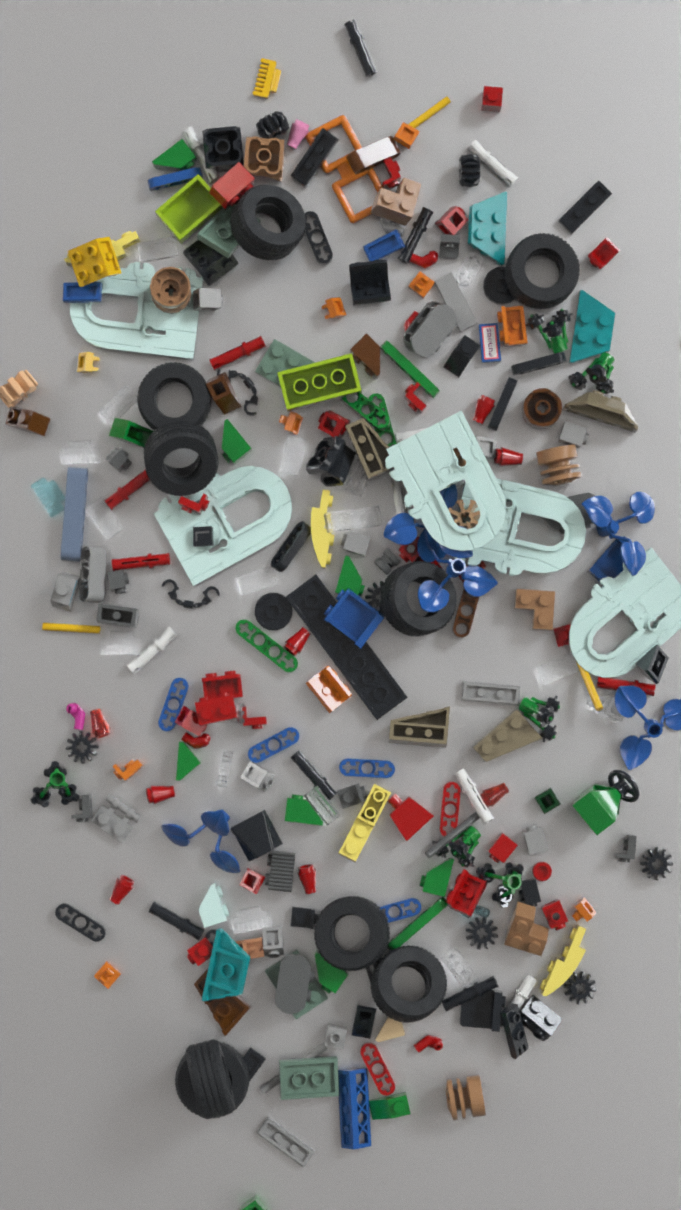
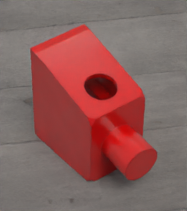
[388,793,434,841]

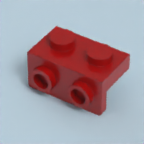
[202,670,243,699]
[195,692,238,726]
[447,869,488,917]

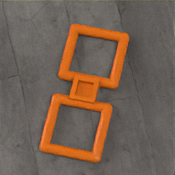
[305,115,383,223]

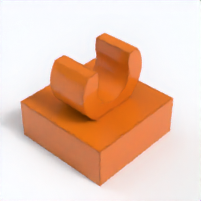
[393,122,420,149]
[408,271,435,299]
[321,297,346,319]
[279,411,303,435]
[572,897,596,922]
[94,961,121,989]

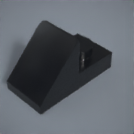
[443,335,481,378]
[351,1005,377,1039]

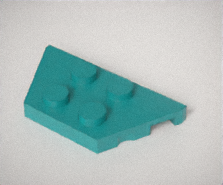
[468,192,507,266]
[569,290,615,363]
[201,928,250,1001]

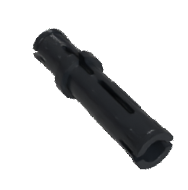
[344,19,377,77]
[398,207,433,264]
[291,750,337,801]
[148,901,204,941]
[442,975,499,1012]

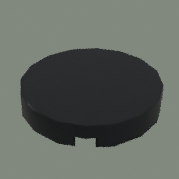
[483,266,515,305]
[255,593,292,631]

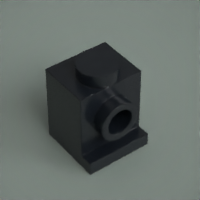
[518,878,541,907]

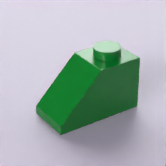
[152,139,197,172]
[109,418,155,448]
[221,419,252,465]
[335,556,365,596]
[285,794,323,826]
[419,857,454,897]
[315,951,348,994]
[369,1092,411,1120]

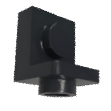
[291,906,319,929]

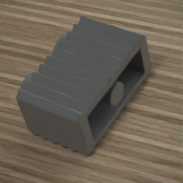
[96,603,139,628]
[265,850,296,892]

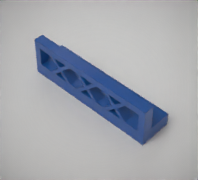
[338,1068,371,1150]

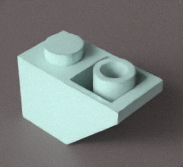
[198,883,229,928]

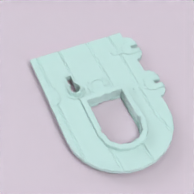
[70,262,203,359]
[385,410,506,551]
[153,466,292,586]
[454,478,586,576]
[569,547,681,678]

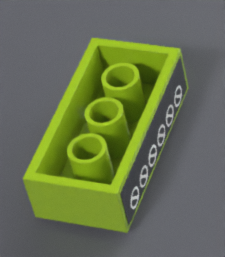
[277,353,362,412]

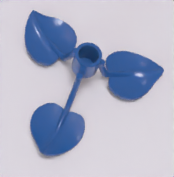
[383,484,473,558]
[581,492,655,576]
[417,528,498,612]
[615,686,681,770]
[161,809,241,873]

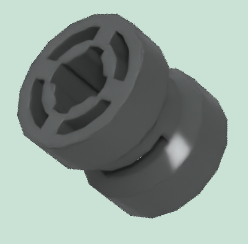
[374,548,401,575]

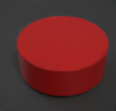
[532,862,552,881]

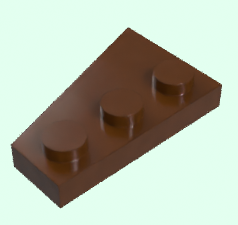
[194,968,251,1036]

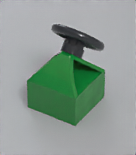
[572,770,640,835]

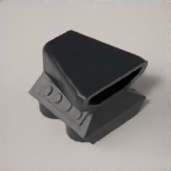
[202,126,244,173]
[306,436,356,487]
[230,810,283,862]

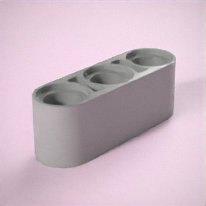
[79,546,106,603]

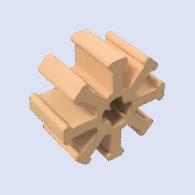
[0,369,39,408]
[448,499,480,529]

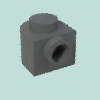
[105,447,132,473]
[107,569,129,594]

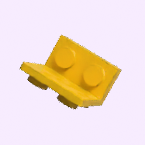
[68,237,122,287]

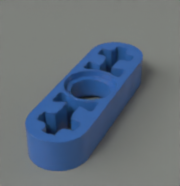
[147,167,203,191]
[158,678,189,731]
[248,727,299,763]
[339,759,395,778]
[380,898,421,923]

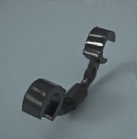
[217,369,258,416]
[162,579,220,609]

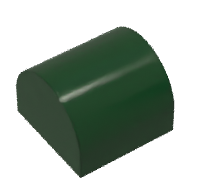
[535,787,561,814]

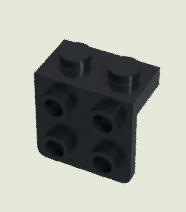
[183,240,239,286]
[349,260,391,305]
[460,987,506,1032]

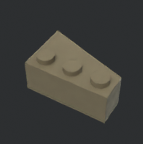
[345,418,394,481]
[388,706,450,748]
[472,709,542,762]

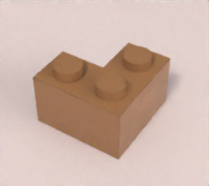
[370,178,421,226]
[514,589,555,631]
[504,902,549,956]

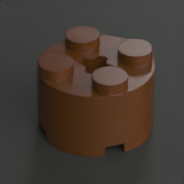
[522,388,562,429]

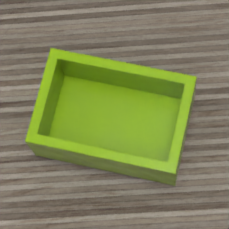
[155,174,223,244]

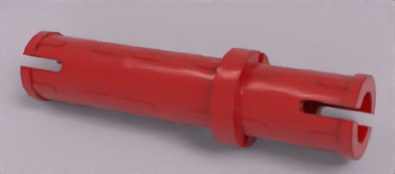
[209,336,266,370]
[104,469,150,510]
[112,553,170,571]
[596,676,656,696]

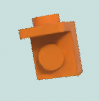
[112,759,144,781]

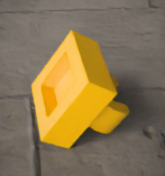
[77,352,100,373]

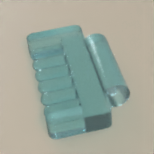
[31,477,65,517]

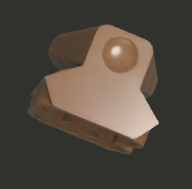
[244,136,285,182]

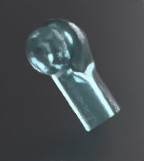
[462,905,490,918]

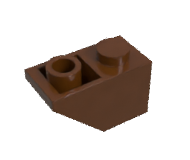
[350,333,380,379]
[206,372,242,414]
[5,406,51,436]

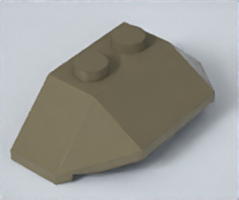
[562,390,638,433]

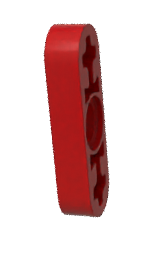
[439,782,461,837]
[360,1042,395,1096]

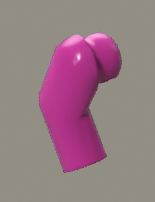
[66,703,85,730]

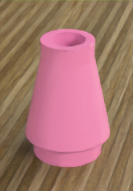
[286,119,309,149]

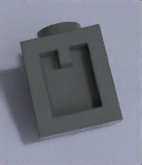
[439,234,460,258]
[337,783,367,809]
[71,794,93,822]
[614,835,637,862]

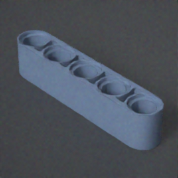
[61,467,88,562]

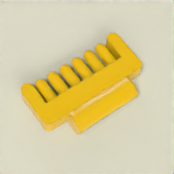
[253,58,281,99]

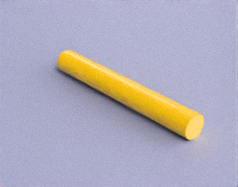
[408,96,451,128]
[42,623,101,634]
[576,662,603,711]

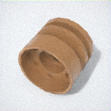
[150,267,191,313]
[536,445,582,486]
[445,1075,486,1121]

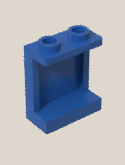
[587,536,626,582]
[324,588,385,648]

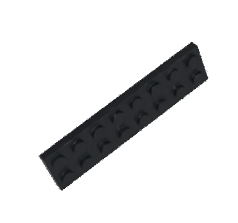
[286,575,408,720]

